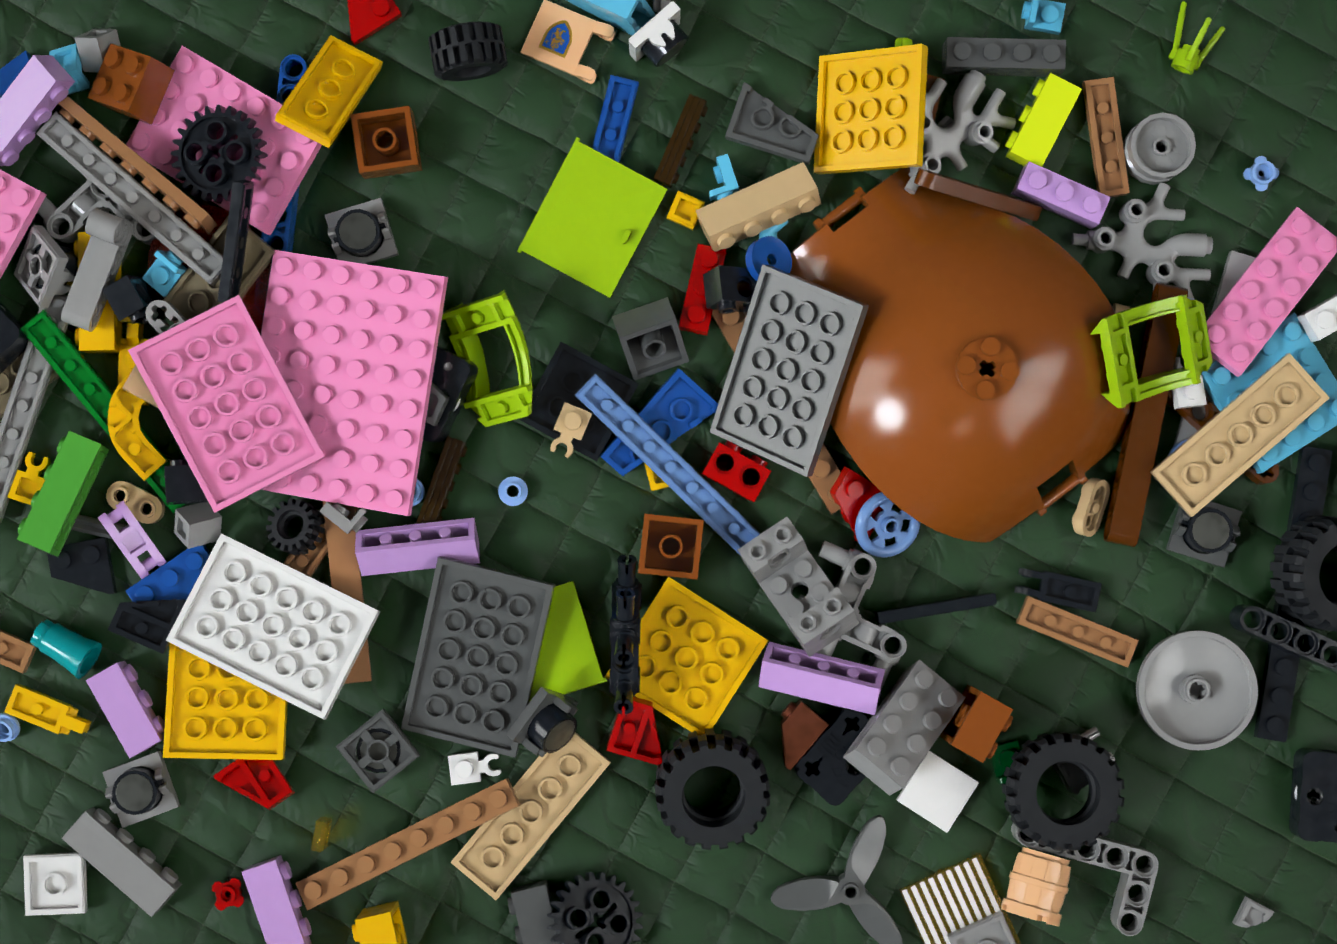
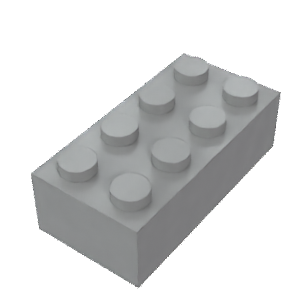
[843,659,966,796]

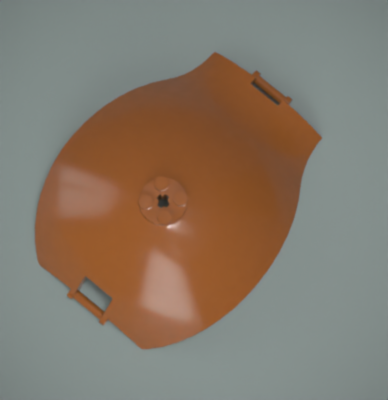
[790,167,1131,543]

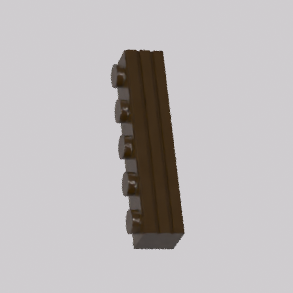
[654,94,709,188]
[416,436,468,524]

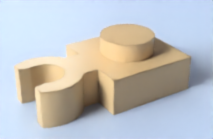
[550,402,592,458]

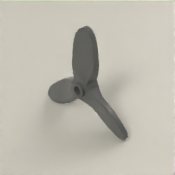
[771,815,903,944]

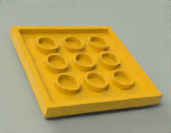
[814,44,928,174]
[605,576,768,735]
[163,643,288,760]

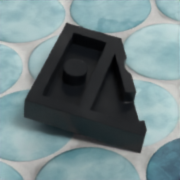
[47,537,117,594]
[108,599,186,654]

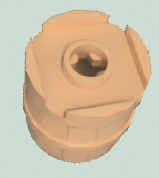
[1001,847,1071,927]

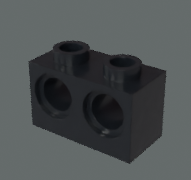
[102,275,163,325]

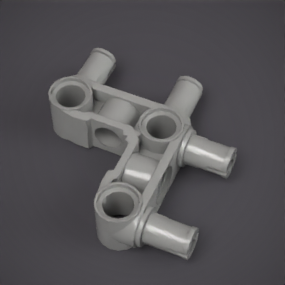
[37,161,182,245]
[798,541,907,688]

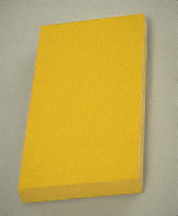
[275,35,383,148]

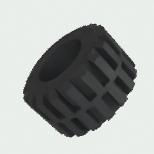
[428,22,508,81]

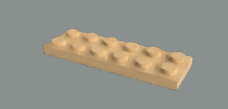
[1150,353,1330,517]
[450,732,611,900]

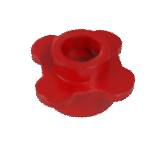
[212,878,244,911]

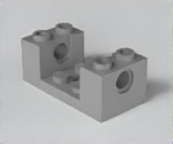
[738,517,859,657]

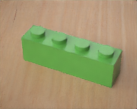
[17,431,109,557]

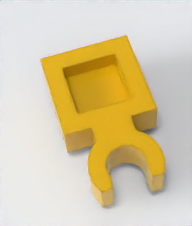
[7,452,51,505]

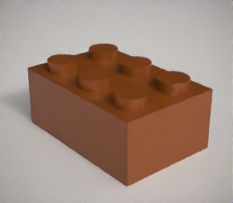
[940,684,1013,763]

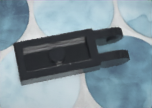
[1014,568,1102,613]

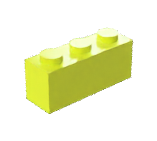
[1005,73,1082,167]

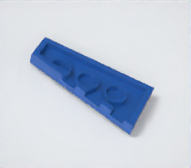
[600,368,718,476]

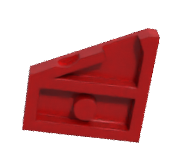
[347,0,403,46]
[830,466,883,542]
[606,697,662,765]
[213,759,295,810]

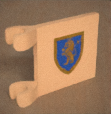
[520,0,616,84]

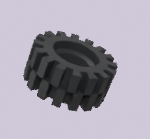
[266,498,325,555]

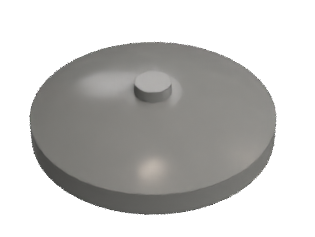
[1136,630,1258,750]

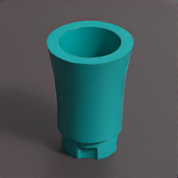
[30,619,102,679]

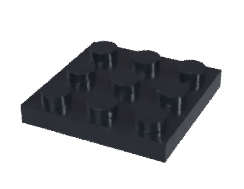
[519,342,639,462]

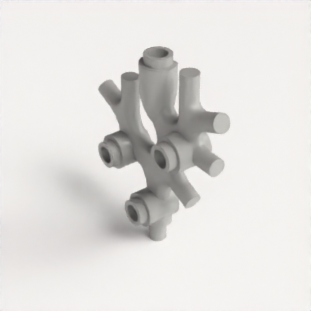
[904,70,1016,194]
[1071,183,1213,300]

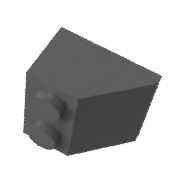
[612,297,689,381]

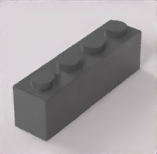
[942,37,1066,77]
[507,880,560,944]

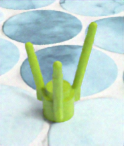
[1168,1,1225,75]

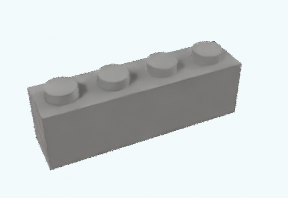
[62,807,182,917]

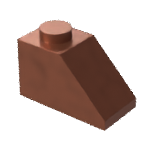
[781,699,829,770]

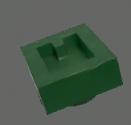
[990,740,1020,785]

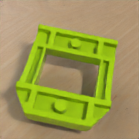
[442,290,533,427]
[1091,294,1213,408]

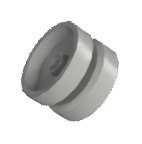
[1123,112,1196,185]

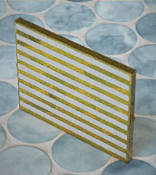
[899,853,1021,944]

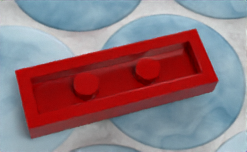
[679,244,726,336]

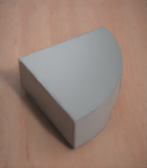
[1232,896,1274,928]

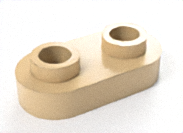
[1072,478,1110,537]
[106,481,165,524]

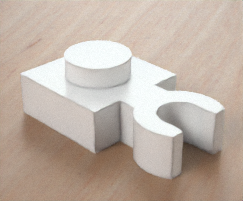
[1172,357,1207,409]
[448,751,502,786]

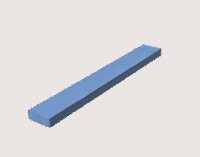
[575,374,760,555]

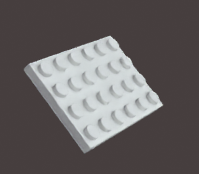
[166,533,381,720]

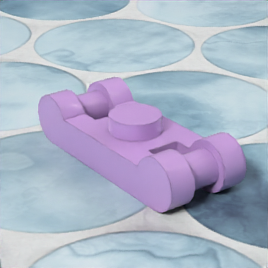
[97,501,167,579]

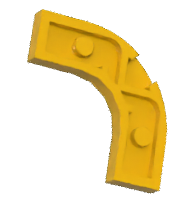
[108,372,167,481]

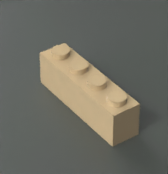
[696,162,821,252]

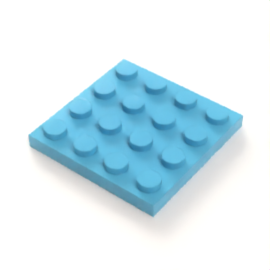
[1201,312,1337,474]

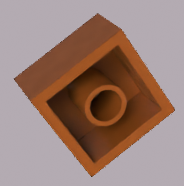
[87,43,175,125]
[350,106,422,179]
[638,513,704,580]

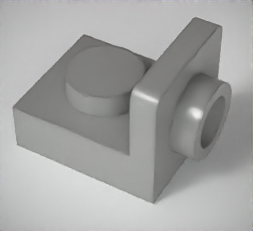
[319,502,368,534]

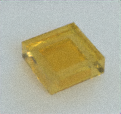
[311,817,332,852]

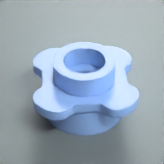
[1243,156,1279,191]

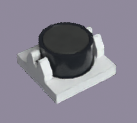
[629,1,689,67]

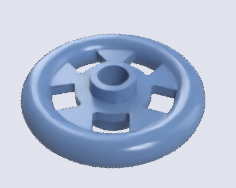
[855,492,921,558]

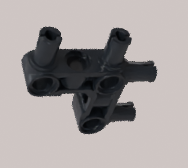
[609,554,642,714]

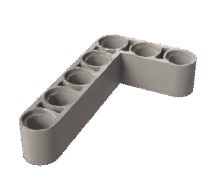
[1011,823,1159,936]

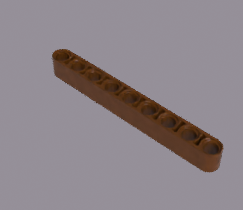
[1104,283,1188,547]

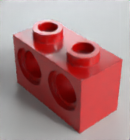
[702,441,771,502]

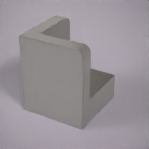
[74,29,121,72]
[174,502,222,549]

